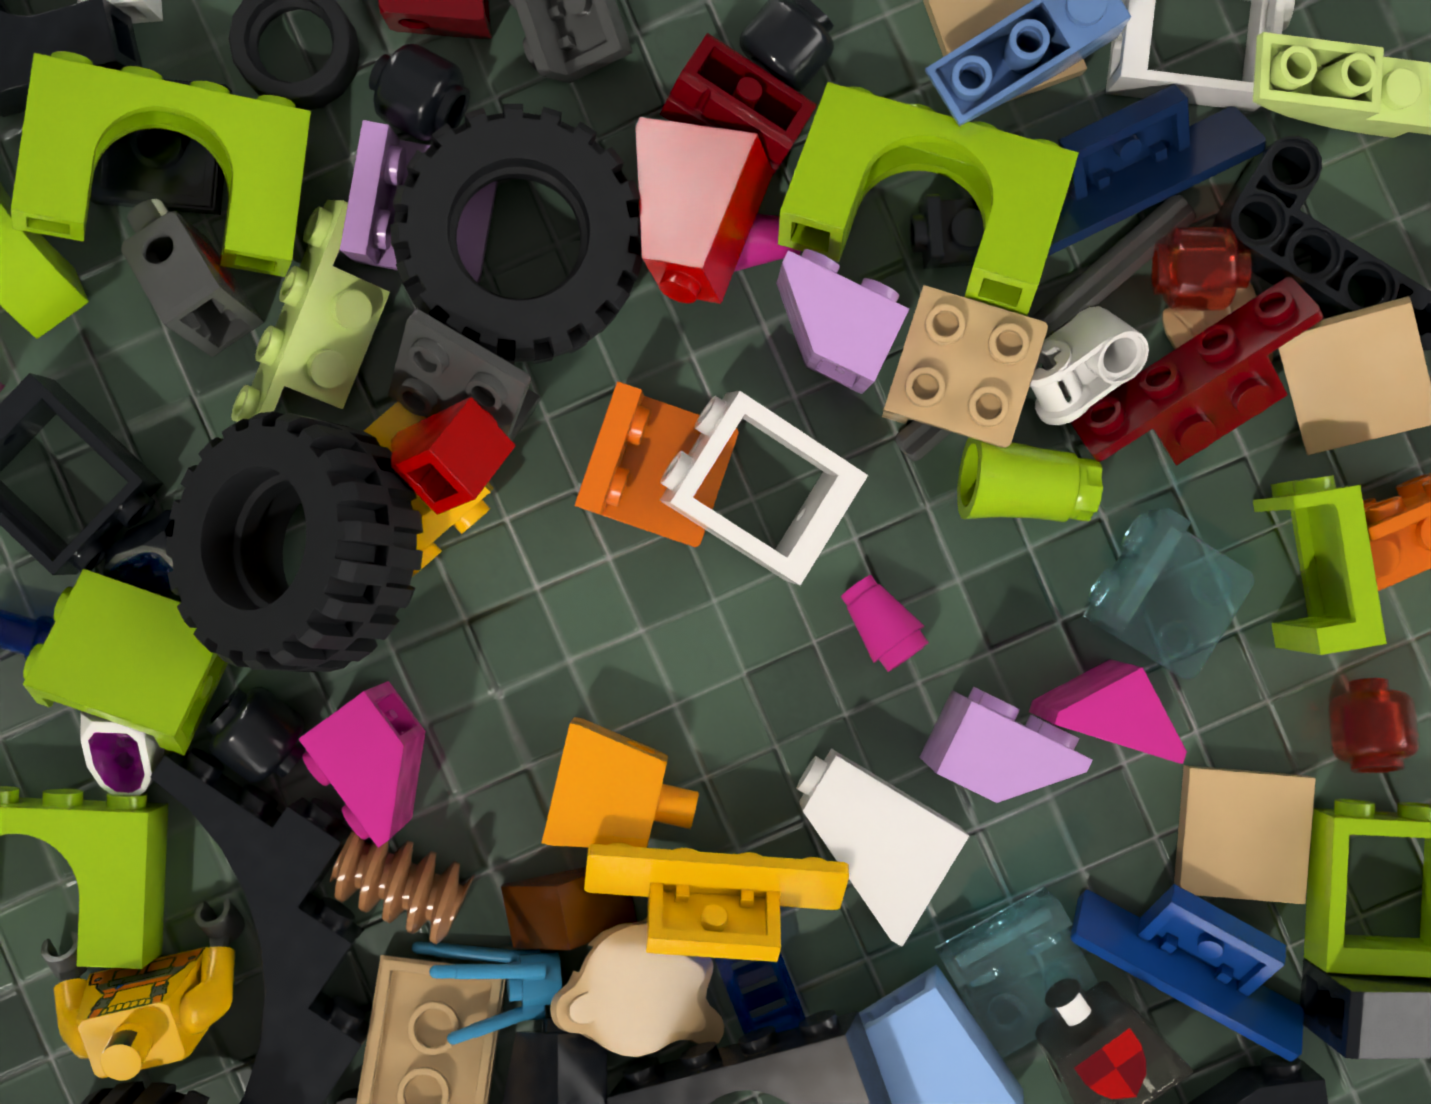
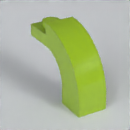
[0,183,89,339]

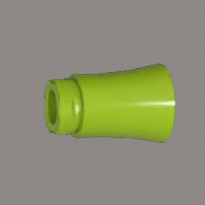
[957,437,1103,522]

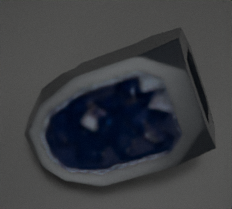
[103,509,175,597]

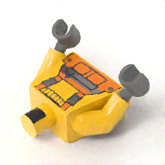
[41,898,245,1081]

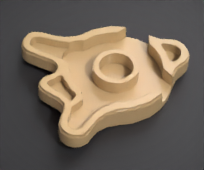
[550,918,725,1057]

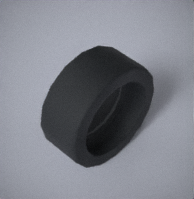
[228,0,360,110]

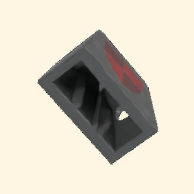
[121,199,264,357]

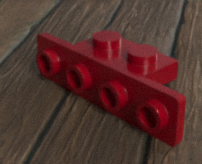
[1070,277,1323,466]

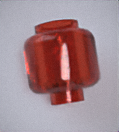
[1151,227,1251,311]
[1328,678,1420,773]

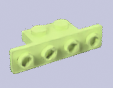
[231,200,390,422]

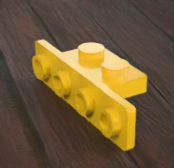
[584,843,849,962]

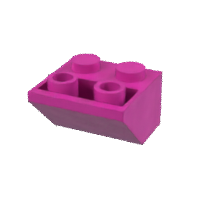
[299,681,426,848]

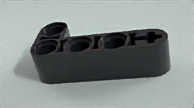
[1212,136,1431,352]

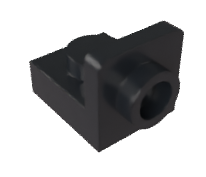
[910,194,984,269]

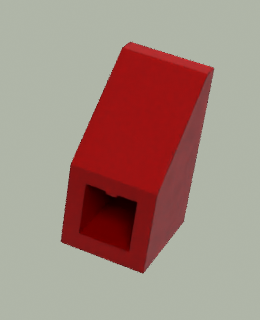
[391,397,516,515]

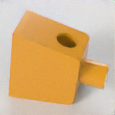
[542,717,699,848]

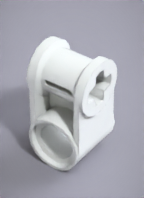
[1029,306,1149,425]

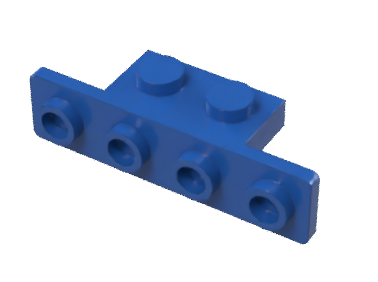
[1070,884,1304,1061]

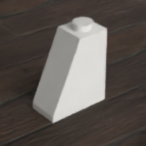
[796,748,969,947]

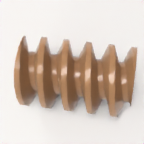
[330,830,476,945]

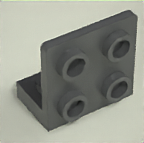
[388,309,540,441]

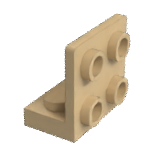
[882,285,1048,448]

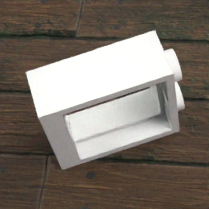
[1105,0,1295,112]
[659,391,868,585]

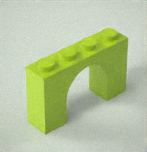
[11,51,311,277]
[778,82,1079,316]
[0,786,169,969]

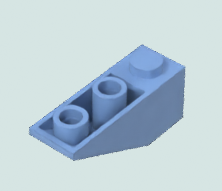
[925,0,1131,126]

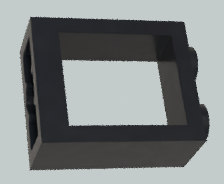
[0,373,164,575]

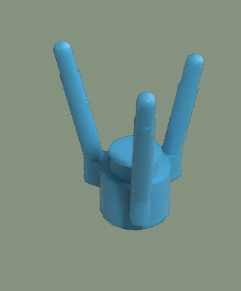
[412,941,562,1045]

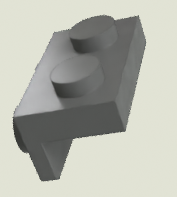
[509,0,633,83]

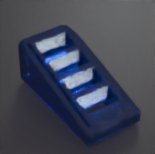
[714,952,806,1035]

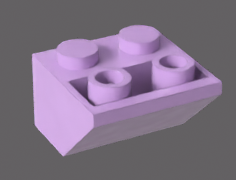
[776,249,909,394]
[919,687,1093,803]

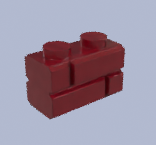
[660,33,817,176]

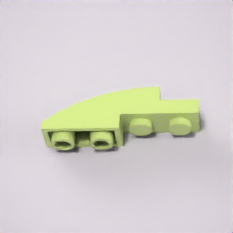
[1253,32,1431,138]

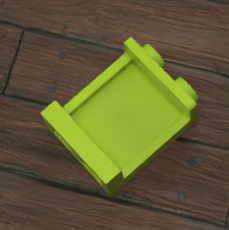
[1253,475,1387,655]
[23,569,228,756]

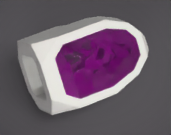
[80,711,164,795]

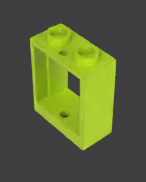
[1304,799,1431,978]

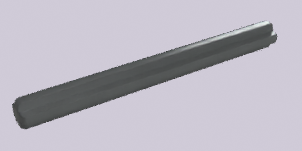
[894,194,1196,461]

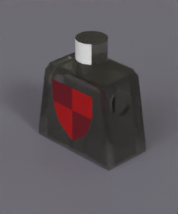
[1035,978,1193,1104]

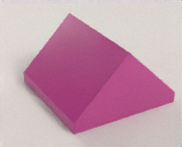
[1029,659,1187,764]

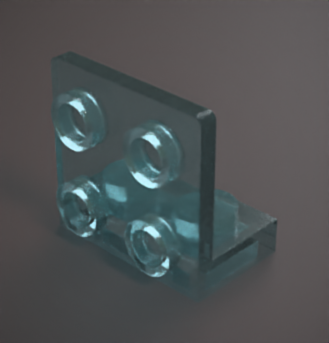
[934,886,1106,1058]

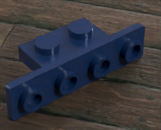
[1047,84,1266,257]

